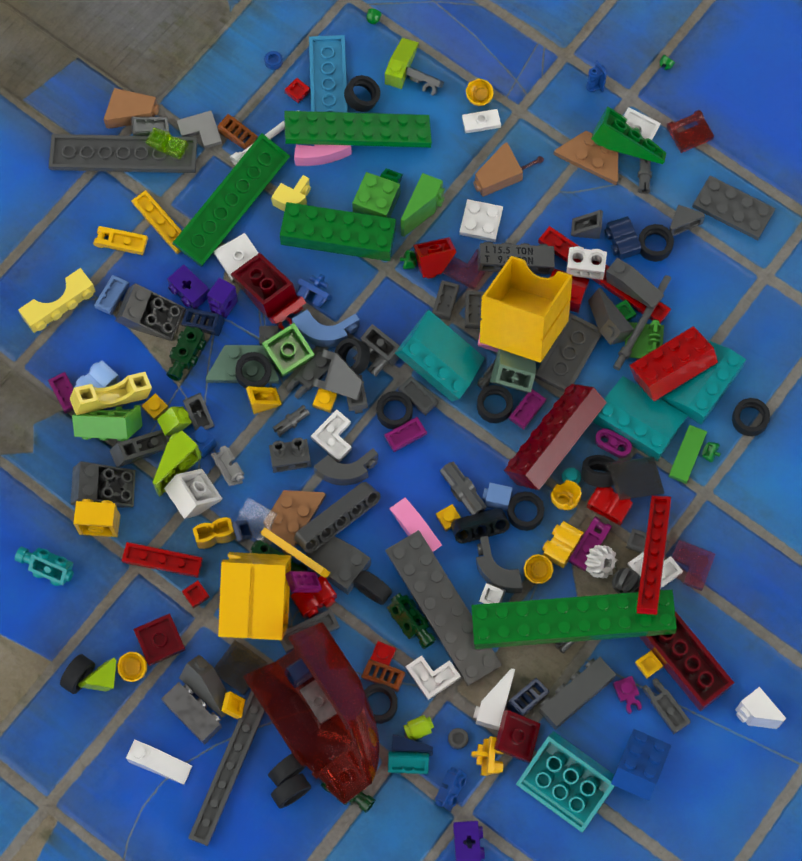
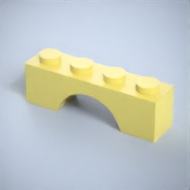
[18,268,96,333]
[70,372,152,415]

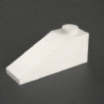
[473,668,515,731]
[126,739,192,785]

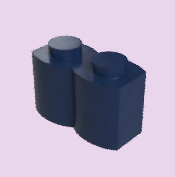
[604,216,641,260]
[284,655,318,689]

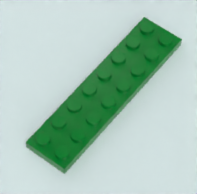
[284,111,432,148]
[172,133,290,267]

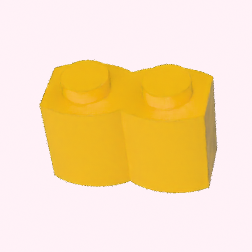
[193,517,236,549]
[542,521,584,568]

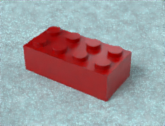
[630,326,718,401]

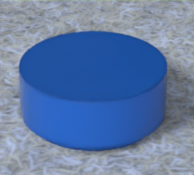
[264,51,283,70]

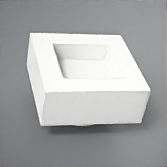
[479,583,506,604]

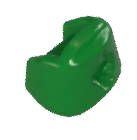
[400,250,417,269]
[702,442,721,462]

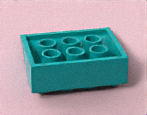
[395,309,485,402]
[660,340,746,425]
[592,376,688,462]
[516,731,615,833]

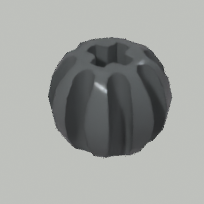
[612,568,641,594]

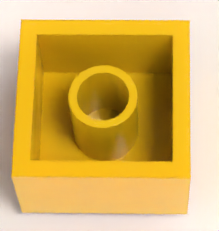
[73,499,121,537]

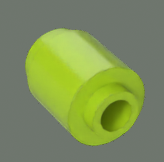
[403,715,434,741]

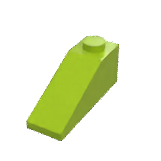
[385,38,419,89]

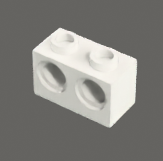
[566,246,607,280]

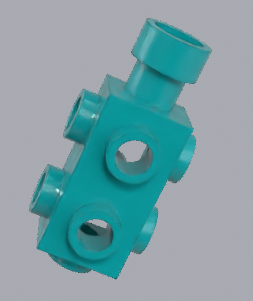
[15,546,74,586]

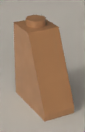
[104,88,159,129]
[473,143,523,197]

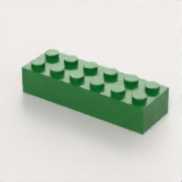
[280,202,396,261]

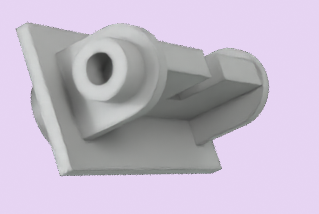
[211,446,244,486]

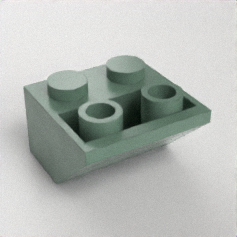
[490,349,536,393]

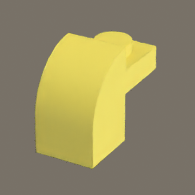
[271,175,311,211]

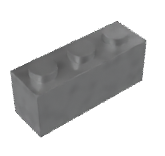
[161,682,222,745]

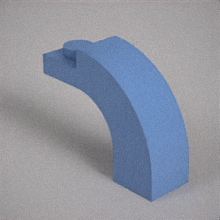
[292,309,360,347]

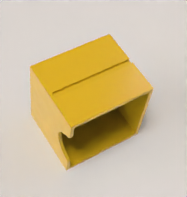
[480,256,573,363]
[218,552,291,640]

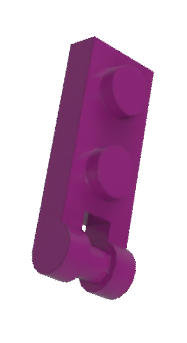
[568,516,612,571]

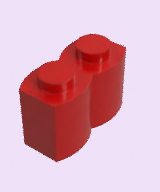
[587,487,633,526]
[291,576,337,618]

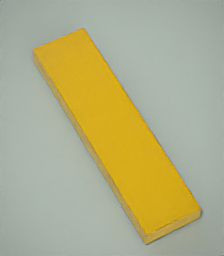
[131,190,182,254]
[261,527,331,578]

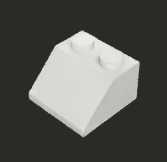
[164,469,222,519]
[735,687,786,729]

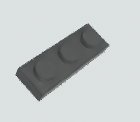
[280,609,340,653]

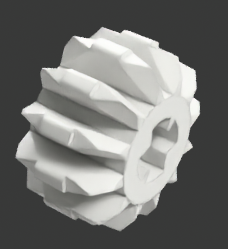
[584,545,617,578]

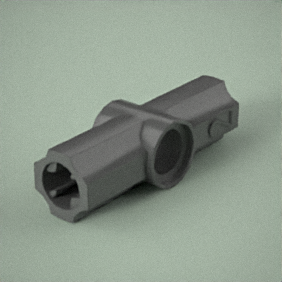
[440,461,487,515]

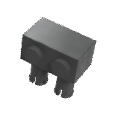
[353,324,400,377]
[269,438,311,473]

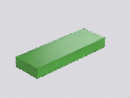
[668,425,707,484]

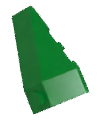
[591,107,666,164]

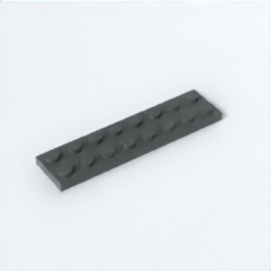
[49,134,198,173]
[385,530,502,686]

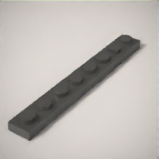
[188,688,271,847]

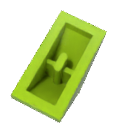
[78,658,116,692]

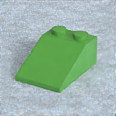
[401,173,445,237]

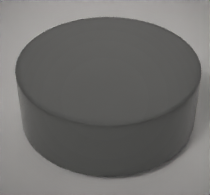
[448,728,468,749]

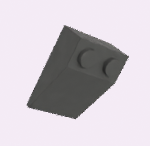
[306,536,371,595]

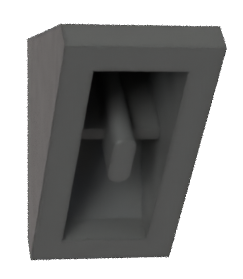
[669,205,705,236]
[571,210,603,239]
[183,393,214,431]

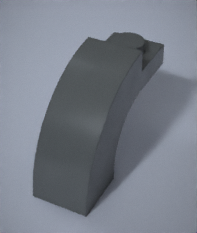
[313,448,378,486]
[476,536,523,593]

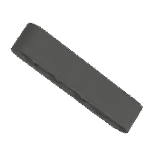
[294,482,380,553]

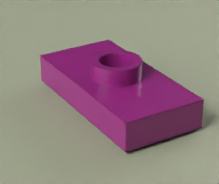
[48,372,74,414]
[509,389,547,430]
[384,417,427,452]
[285,571,322,593]

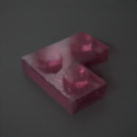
[442,249,485,290]
[672,540,715,591]

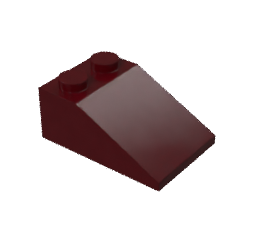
[231,253,297,318]

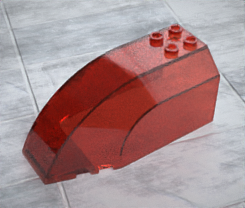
[243,622,379,804]

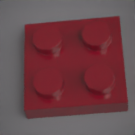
[133,613,186,666]
[494,710,541,762]

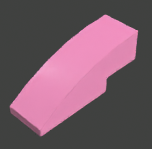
[294,144,352,166]
[389,497,442,552]

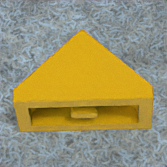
[246,386,282,414]

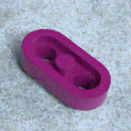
[595,428,632,458]

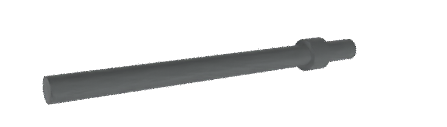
[613,275,671,371]

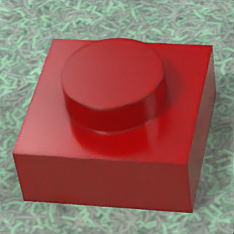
[285,78,310,103]
[182,580,210,609]
[370,641,396,666]

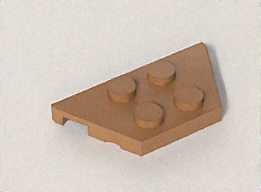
[554,131,618,185]
[264,490,326,555]

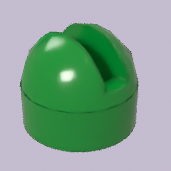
[366,9,382,24]
[659,55,676,70]

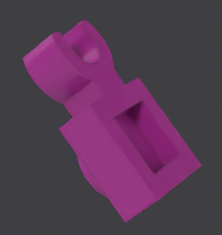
[613,676,642,714]

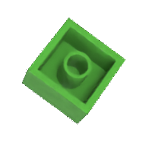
[352,172,400,218]
[262,323,315,378]

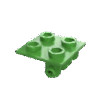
[625,320,664,359]

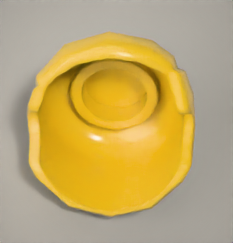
[466,78,494,106]
[551,480,582,510]
[523,554,554,584]
[117,652,147,682]

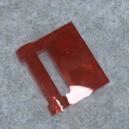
[666,110,714,153]

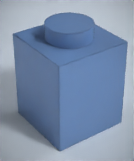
[482,483,513,511]

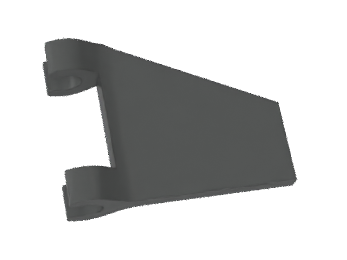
[312,349,364,400]

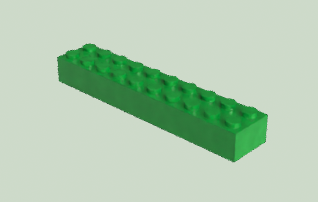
[471,589,677,649]

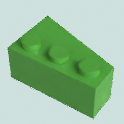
[72,405,143,441]

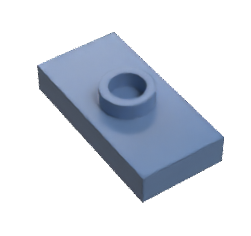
[94,275,129,315]

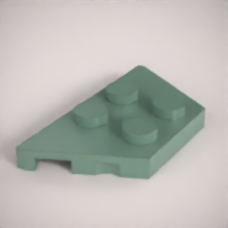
[206,345,279,384]

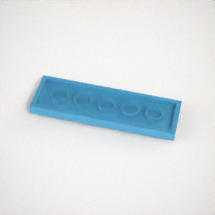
[309,35,348,113]

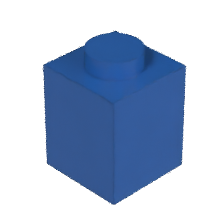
[190,426,217,459]

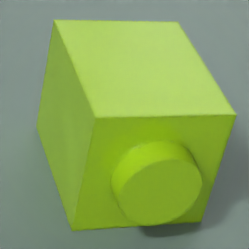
[157,407,192,436]

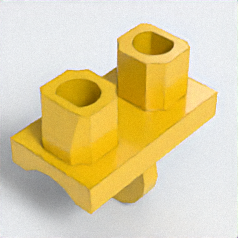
[471,736,503,776]

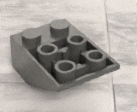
[115,283,185,341]
[71,461,135,507]

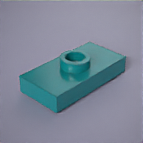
[388,751,429,774]

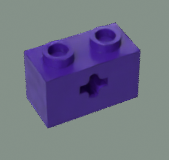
[167,264,210,309]
[207,277,238,318]
[453,821,485,861]

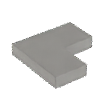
[177,111,222,149]

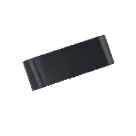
[451,508,510,543]

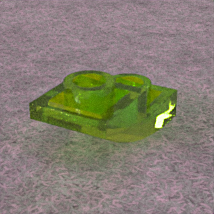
[145,127,189,159]

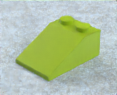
[153,430,201,497]

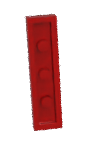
[122,542,203,578]

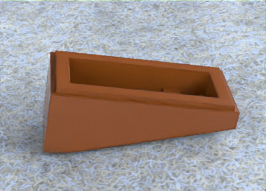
[218,114,258,150]
[361,659,406,693]

